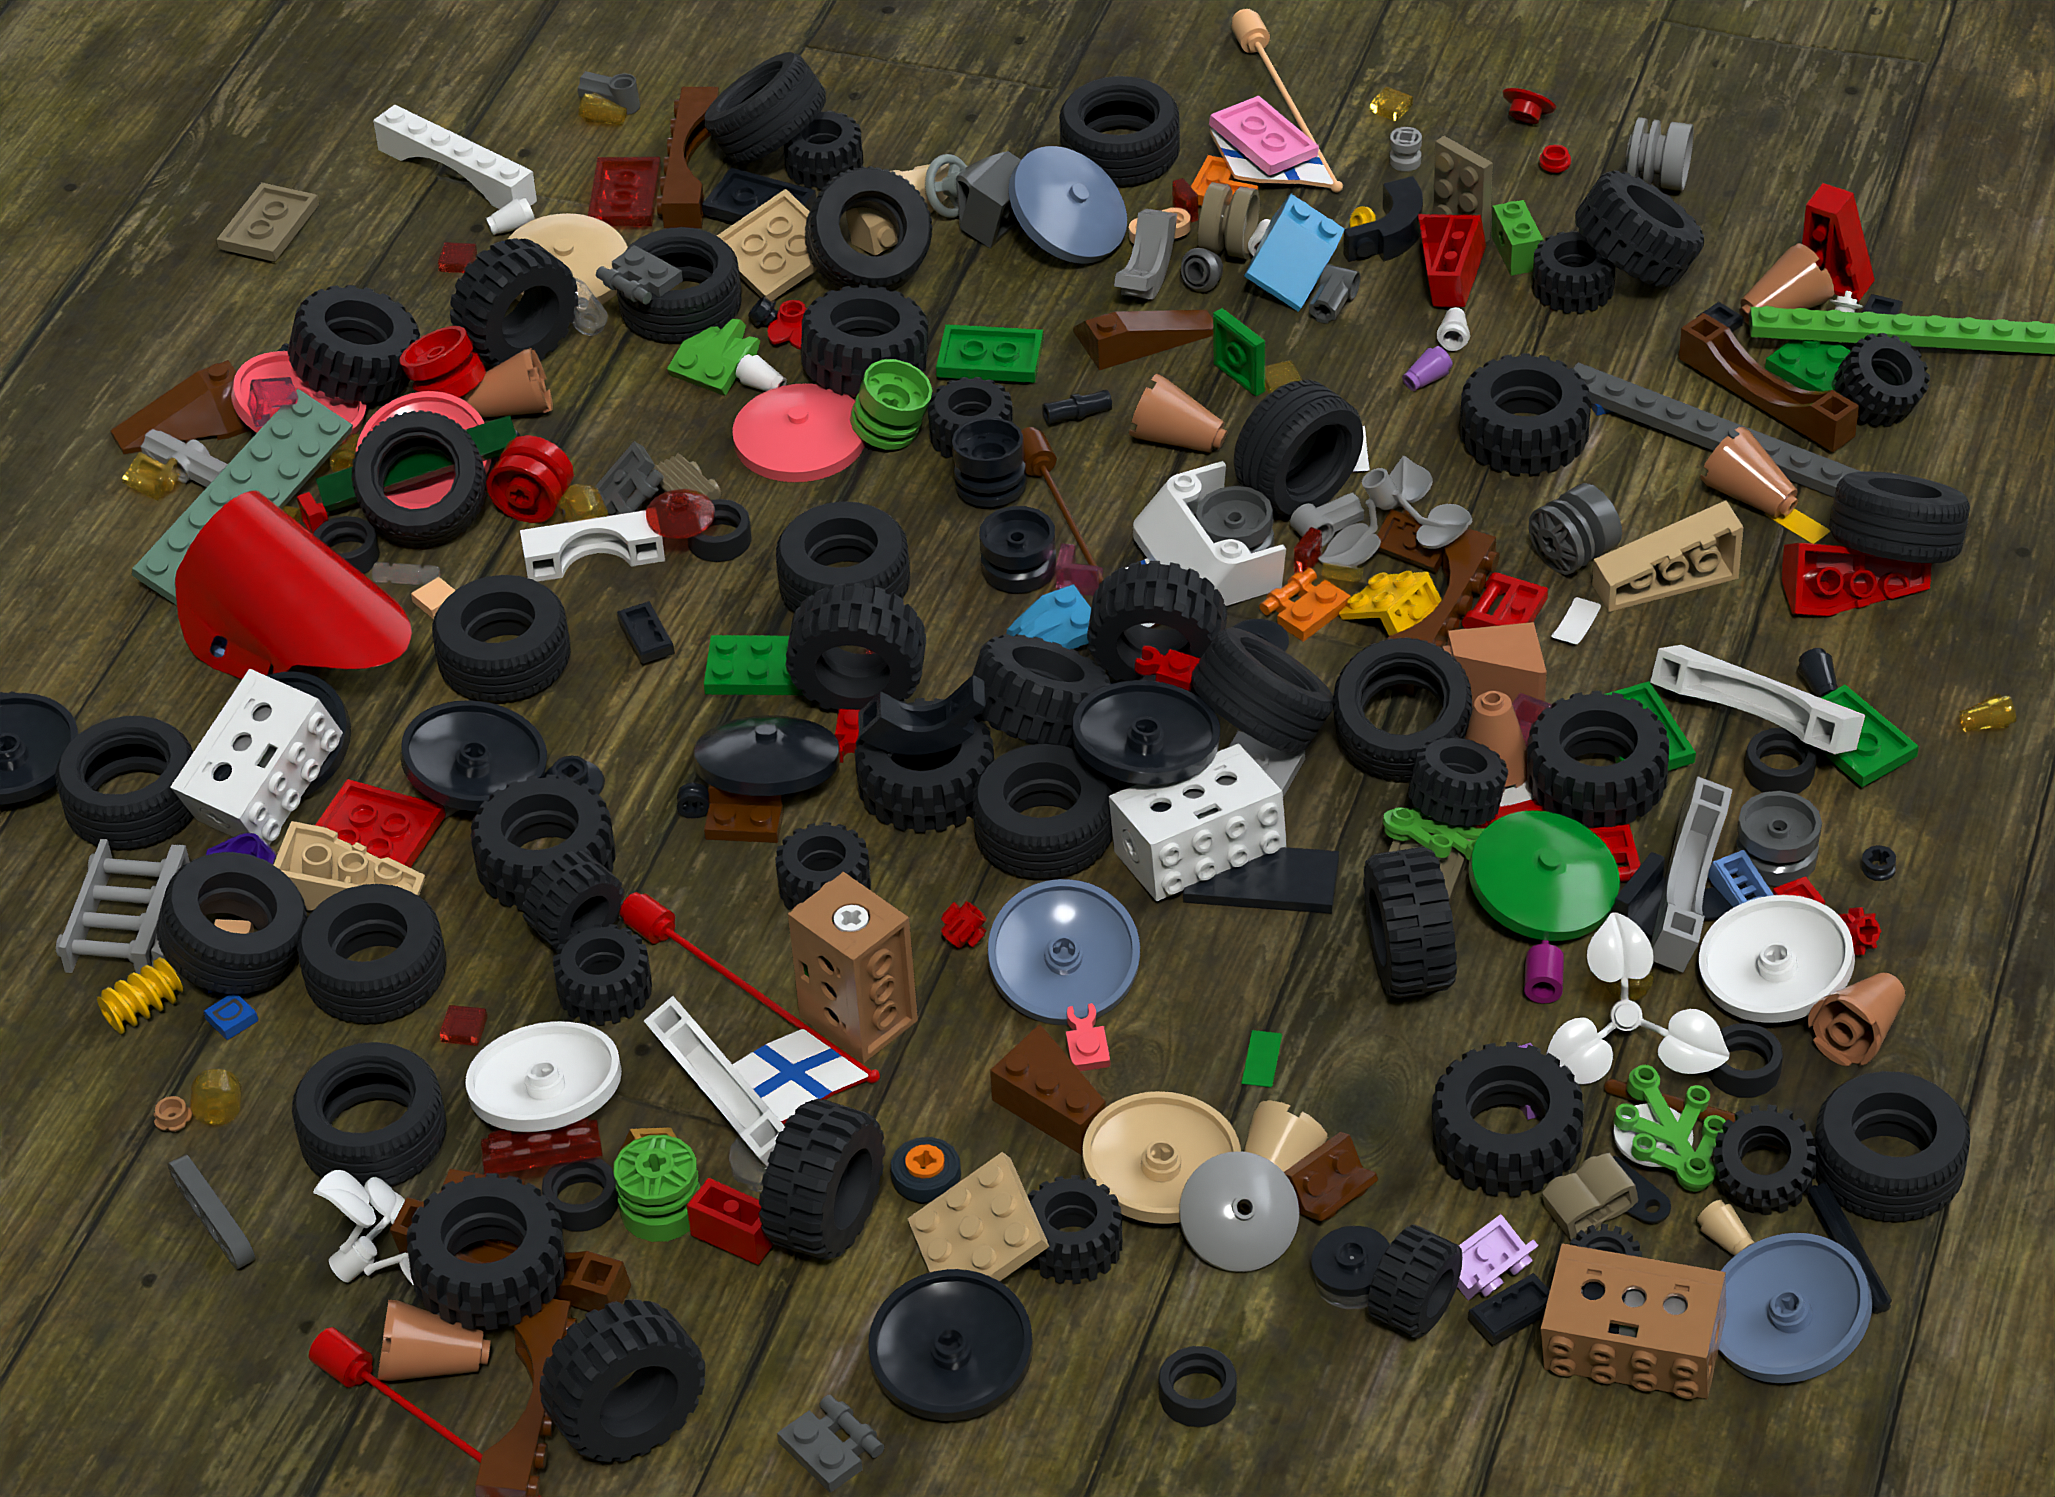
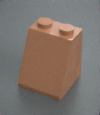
[1442,622,1547,724]

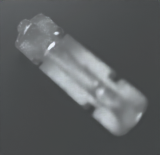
[372,562,440,585]

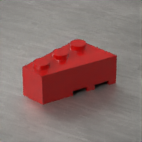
[1802,183,1875,302]
[1418,214,1486,308]

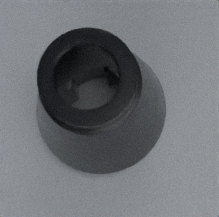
[1798,648,1838,698]

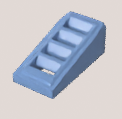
[1708,850,1773,908]

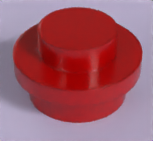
[1539,145,1571,173]

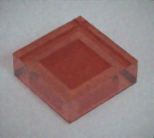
[1172,178,1198,223]
[438,242,477,273]
[1294,527,1322,573]
[439,1005,488,1046]

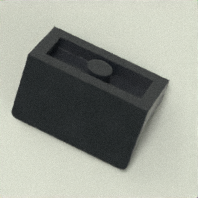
[1614,852,1666,940]

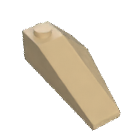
[845,164,950,256]

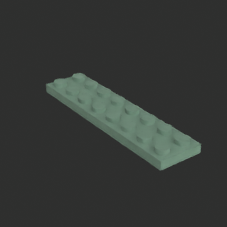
[132,389,353,605]

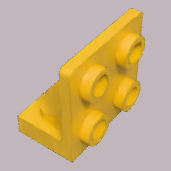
[1339,571,1442,636]

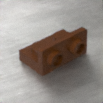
[1377,509,1444,573]
[704,784,784,843]
[1284,1132,1378,1221]

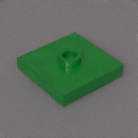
[1213,308,1265,397]

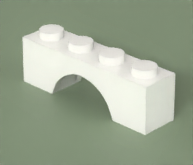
[520,509,665,582]

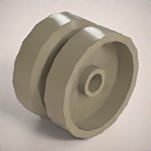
[1198,182,1260,259]

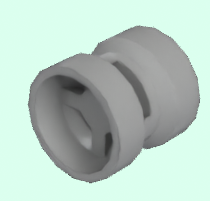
[1390,127,1422,171]

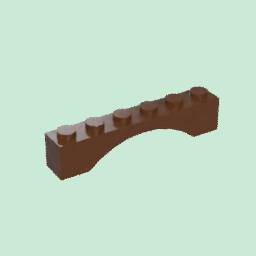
[657,87,719,228]
[1679,313,1859,452]
[1386,528,1499,696]
[390,1197,631,1311]
[475,1299,577,1497]

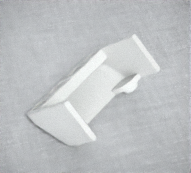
[1133,461,1286,606]

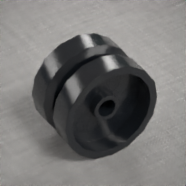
[979,506,1057,593]

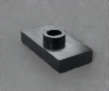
[617,601,675,664]
[1468,1273,1550,1345]

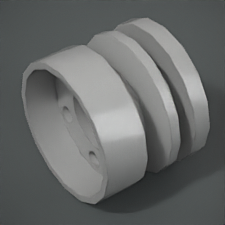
[1626,117,1694,192]

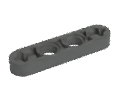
[167,1154,255,1270]

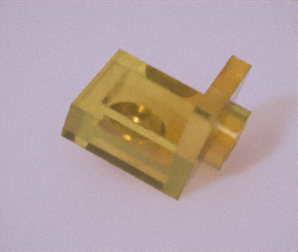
[122,452,179,501]

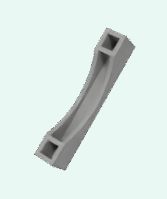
[1651,776,1732,972]

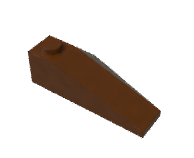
[1073,310,1213,371]
[111,360,252,454]

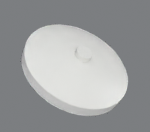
[1699,895,1855,1023]
[466,1021,622,1132]

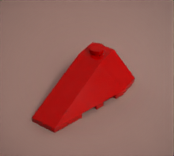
[1782,543,1932,616]

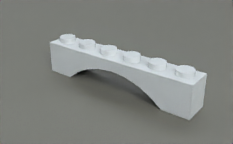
[373,105,537,209]
[1650,645,1865,754]
[644,996,785,1167]

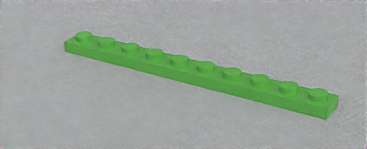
[1749,306,2055,354]

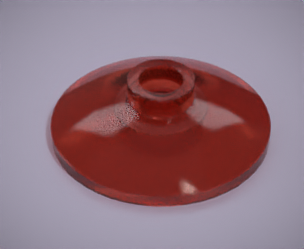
[646,489,715,539]

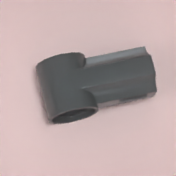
[578,71,640,115]
[1309,264,1361,324]

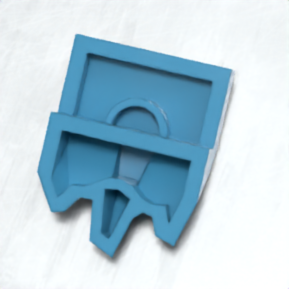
[1006,584,1091,650]

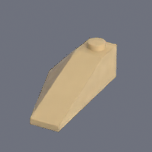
[273,821,425,911]

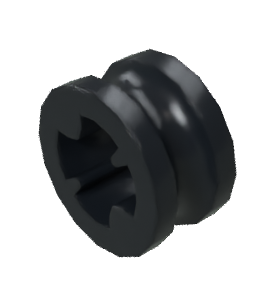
[677,783,709,819]
[1862,845,1896,881]

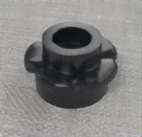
[748,296,778,326]

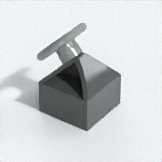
[925,151,1021,249]

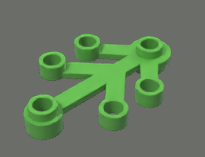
[1383,807,1484,861]
[1613,1065,1726,1191]

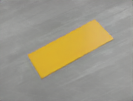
[1764,508,1830,544]

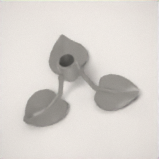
[1318,456,1472,568]

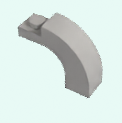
[1114,209,1177,299]

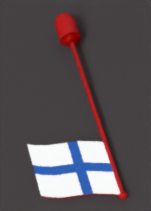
[620,892,880,1124]

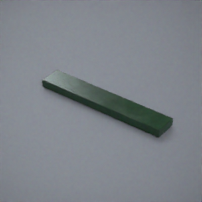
[316,415,517,512]

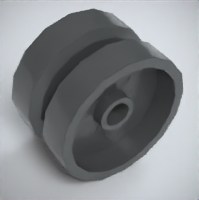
[1196,486,1275,554]
[1735,791,1822,886]

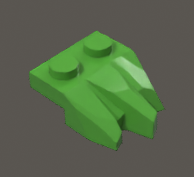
[667,319,760,396]

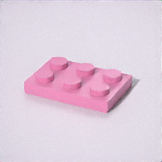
[1209,96,1319,176]

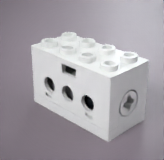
[170,669,343,845]
[1109,743,1287,901]

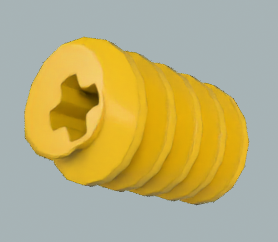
[97,957,183,1035]

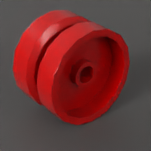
[400,326,486,398]
[486,435,574,523]

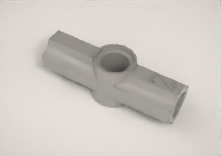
[141,429,228,487]

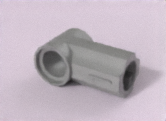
[1290,492,1364,548]

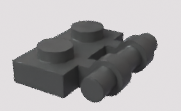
[596,245,683,304]
[591,441,664,515]
[777,1395,884,1493]

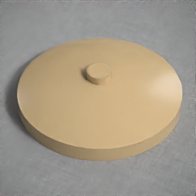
[508,213,628,312]
[1082,1092,1241,1224]

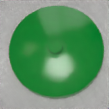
[1469,811,1620,941]

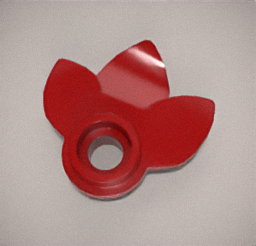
[767,300,807,349]

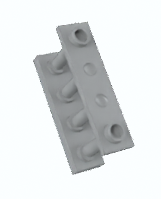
[56,839,190,974]

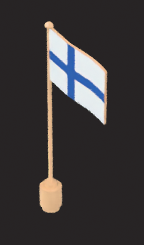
[1209,9,1343,193]

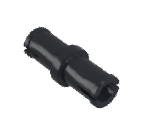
[1042,390,1112,425]

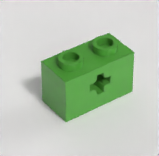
[1491,200,1543,276]

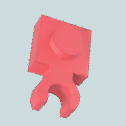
[1066,1003,1110,1071]

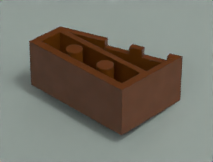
[990,1024,1106,1155]

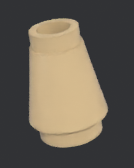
[1697,1200,1755,1256]

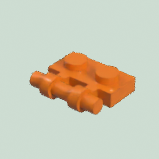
[1259,568,1351,642]

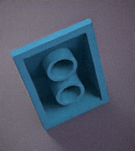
[1244,194,1345,312]

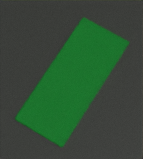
[1242,1030,1282,1087]

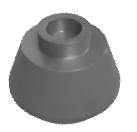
[1181,248,1223,292]

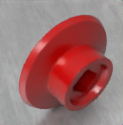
[1502,88,1556,124]

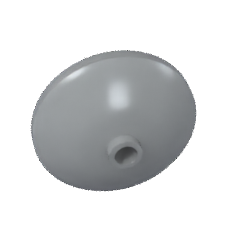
[1179,1151,1299,1272]

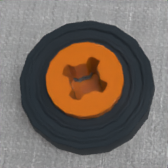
[890,1137,961,1203]

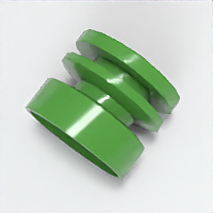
[850,359,932,450]
[614,1135,700,1242]

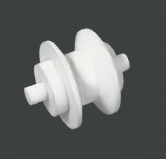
[1830,291,1863,312]

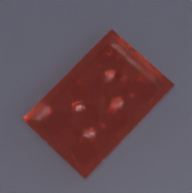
[588,157,661,227]
[481,1117,603,1176]

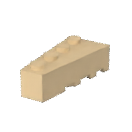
[1592,500,1743,612]

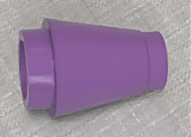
[1402,346,1453,391]

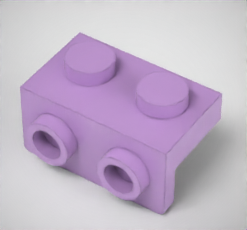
[1457,1214,1538,1301]

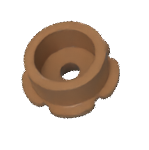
[154,1096,192,1132]

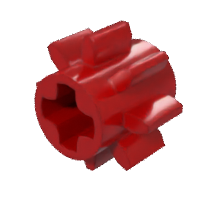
[940,901,987,948]
[1838,907,1882,955]

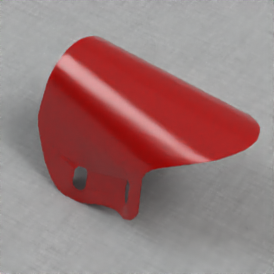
[175,490,412,679]

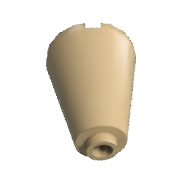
[1238,1100,1328,1213]

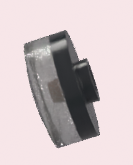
[1311,1226,1390,1309]

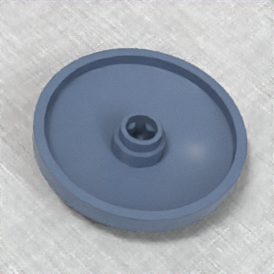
[1009,146,1127,264]
[988,879,1140,1025]
[1718,1233,1872,1383]

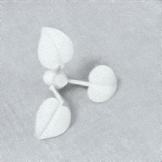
[1547,913,1729,1084]
[313,1170,440,1315]

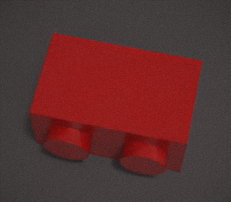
[687,1178,774,1265]

